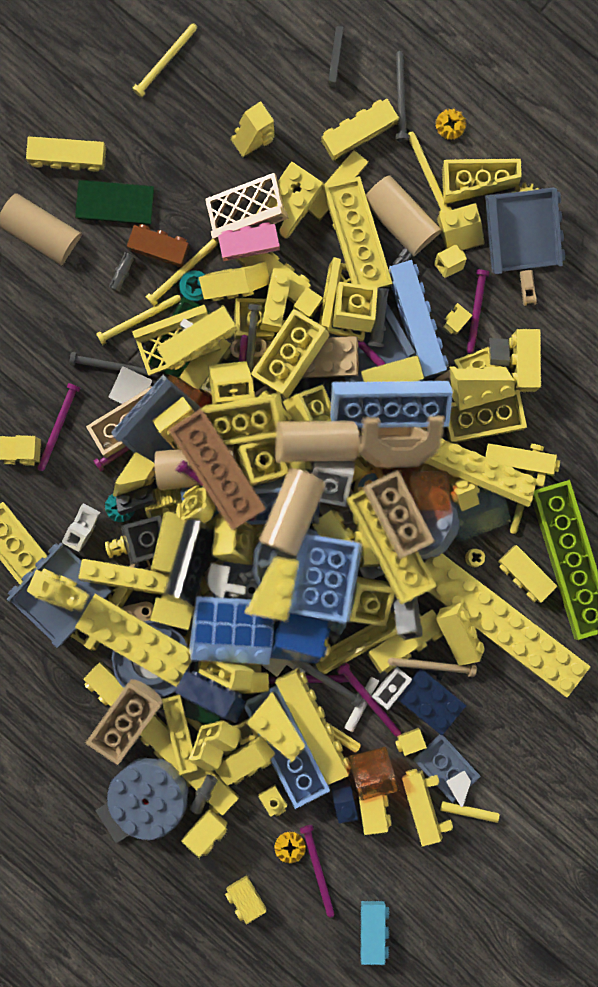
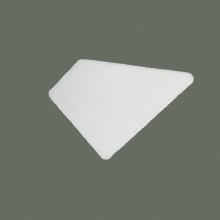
[446,771,471,807]

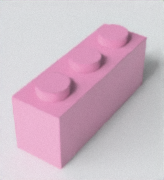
[218,222,280,261]

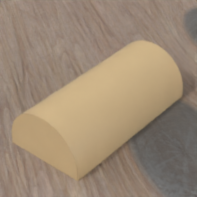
[366,176,442,256]
[0,193,82,266]
[86,386,152,459]
[276,421,359,462]
[155,445,236,490]
[259,468,326,557]
[363,471,434,559]
[86,680,162,765]

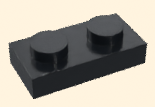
[116,484,156,516]

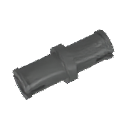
[108,252,136,292]
[190,774,218,814]

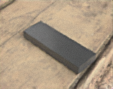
[328,26,343,88]

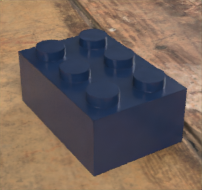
[397,668,466,736]
[175,671,247,723]

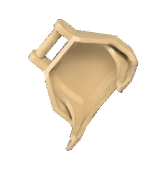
[359,416,444,468]

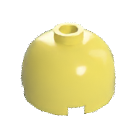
[176,486,216,523]

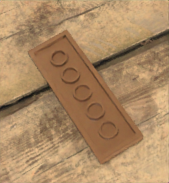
[168,408,266,530]

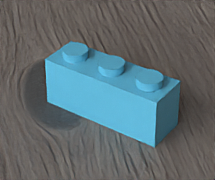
[361,901,389,965]

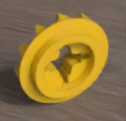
[436,109,466,139]
[275,832,306,864]

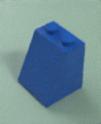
[270,612,330,663]

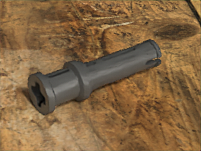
[368,288,389,347]

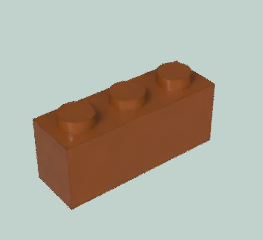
[127,224,189,268]

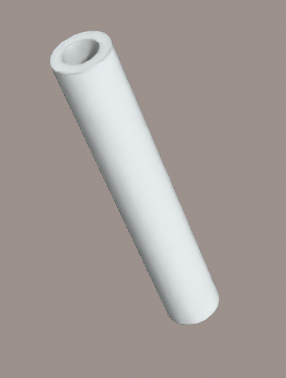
[344,677,379,732]

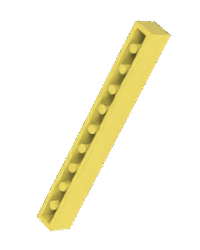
[83,662,239,815]

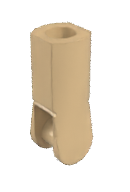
[520,270,537,306]

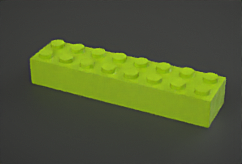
[532,480,598,640]

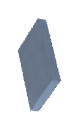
[413,734,481,803]

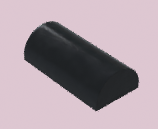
[163,519,214,607]

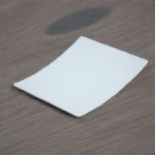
[109,366,152,404]

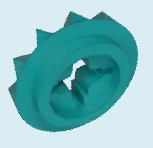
[179,271,205,301]
[105,494,135,522]

